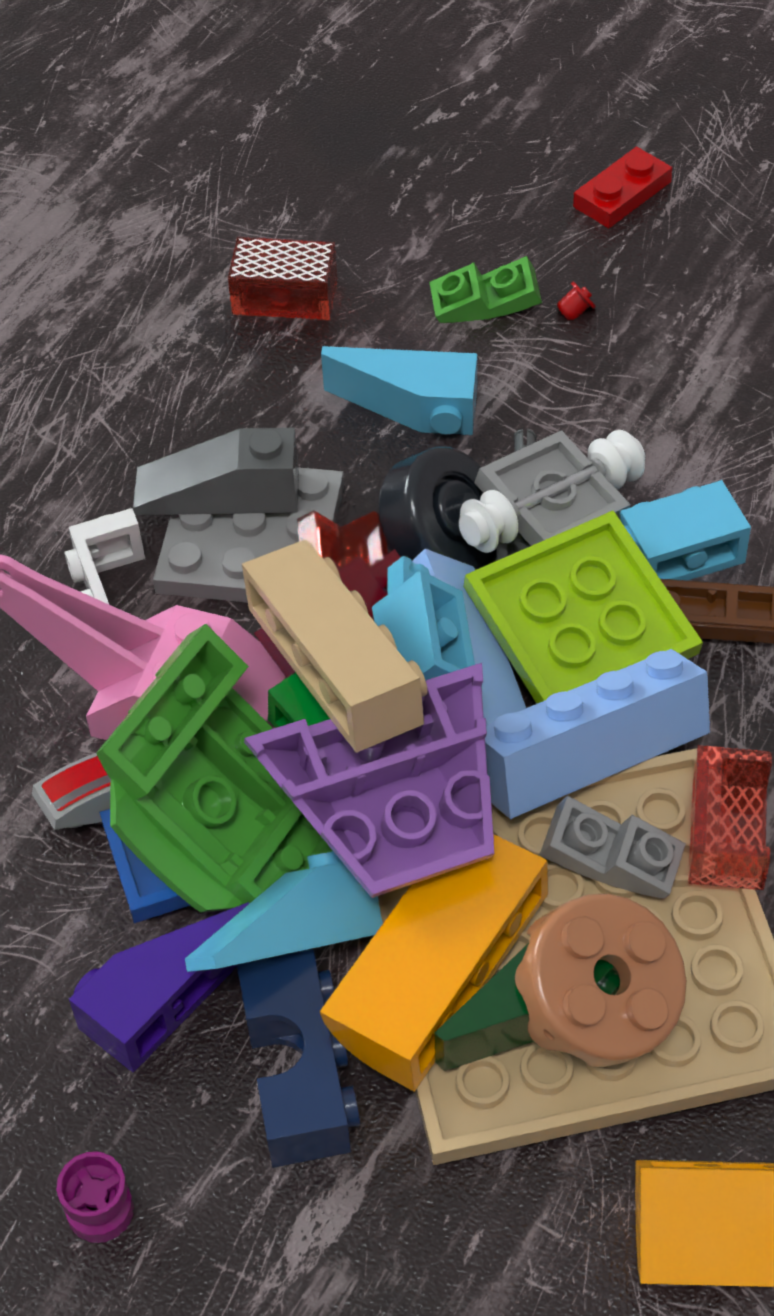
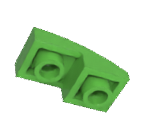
[429,256,542,323]

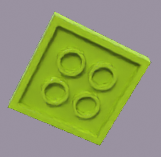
[463,510,703,704]

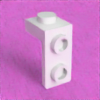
[64,508,145,604]

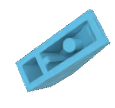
[321,346,477,435]
[185,851,383,972]

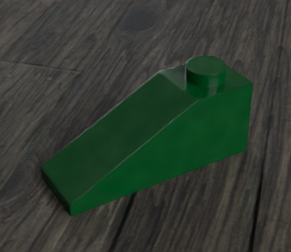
[434,943,620,1071]

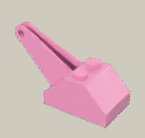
[0,555,287,740]

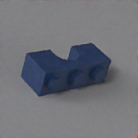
[237,948,360,1168]

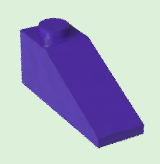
[69,902,250,1073]

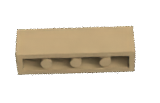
[242,539,427,753]

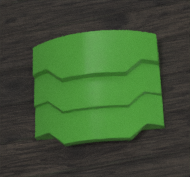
[96,624,333,913]

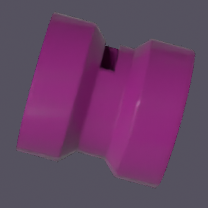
[56,1152,134,1243]

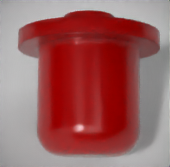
[557,281,596,320]

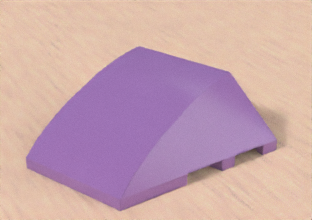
[244,663,494,898]

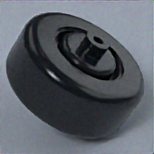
[378,447,497,570]

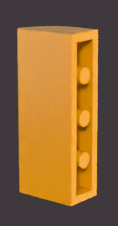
[320,834,548,1092]
[635,1160,774,1287]

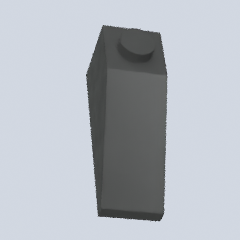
[133,427,299,515]

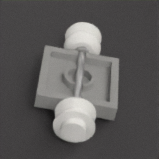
[459,430,645,553]

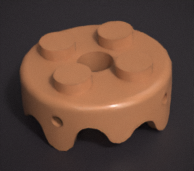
[515,894,687,1067]

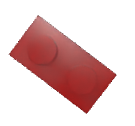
[573,146,673,229]

